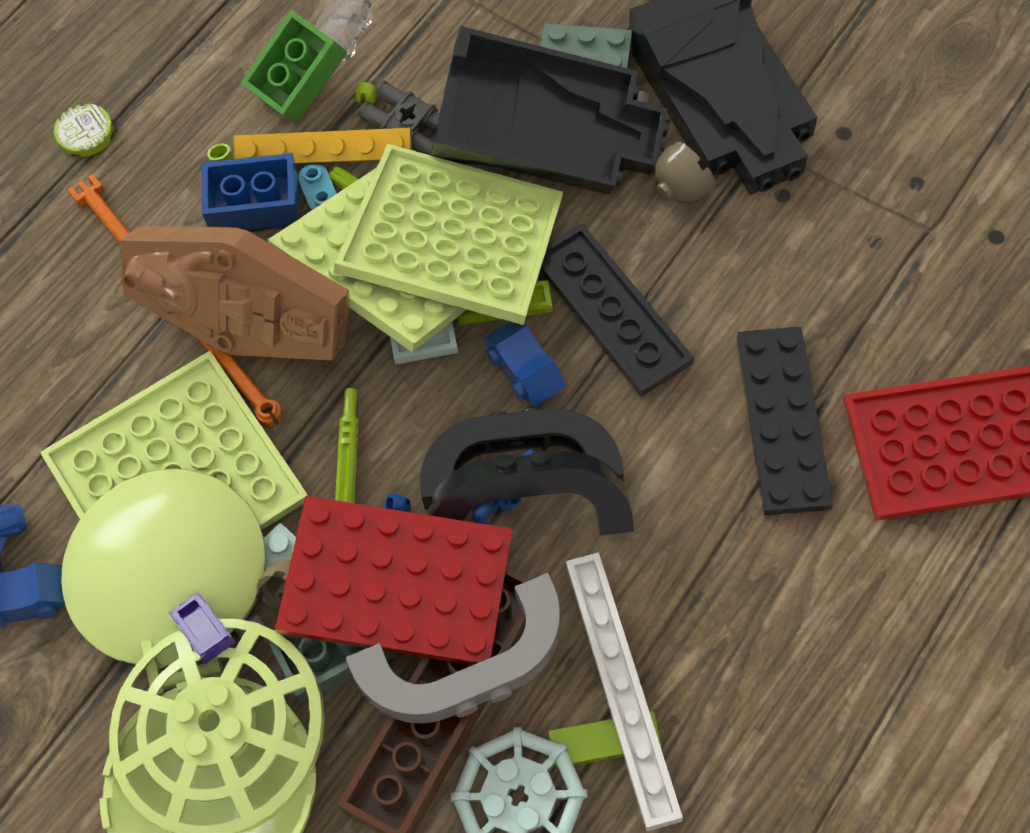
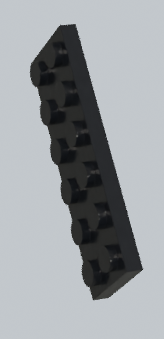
[540,223,694,397]
[736,326,833,515]

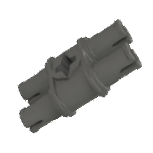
[358,80,439,155]

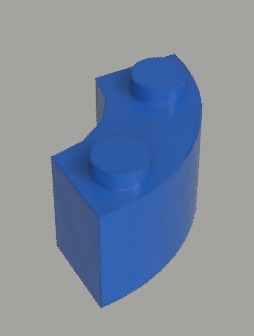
[483,321,567,407]
[0,562,66,628]

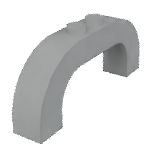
[345,573,560,723]

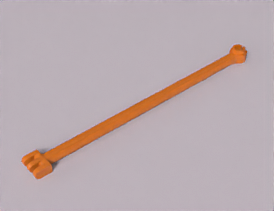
[67,174,283,428]

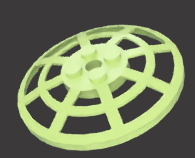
[109,619,325,833]

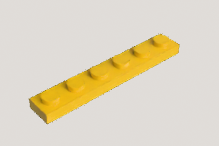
[234,128,413,164]

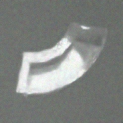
[315,0,373,61]

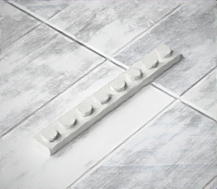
[566,552,683,832]

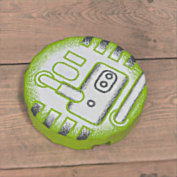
[53,104,114,157]

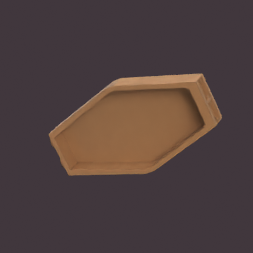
[120,226,349,361]

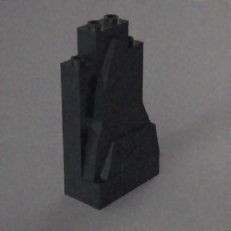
[629,0,817,195]
[430,26,670,195]

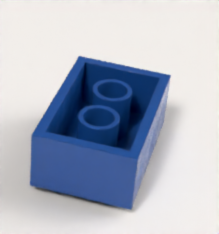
[201,153,301,230]

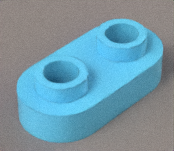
[298,164,337,211]

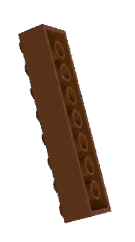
[337,567,532,833]

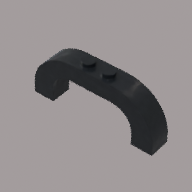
[420,408,624,510]
[428,451,634,535]

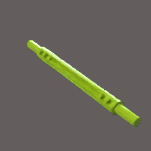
[335,388,359,503]

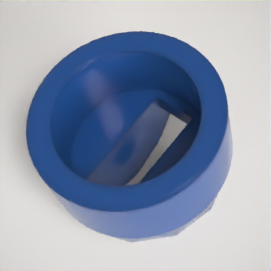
[384,494,412,512]

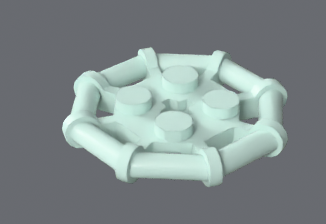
[450,727,588,833]

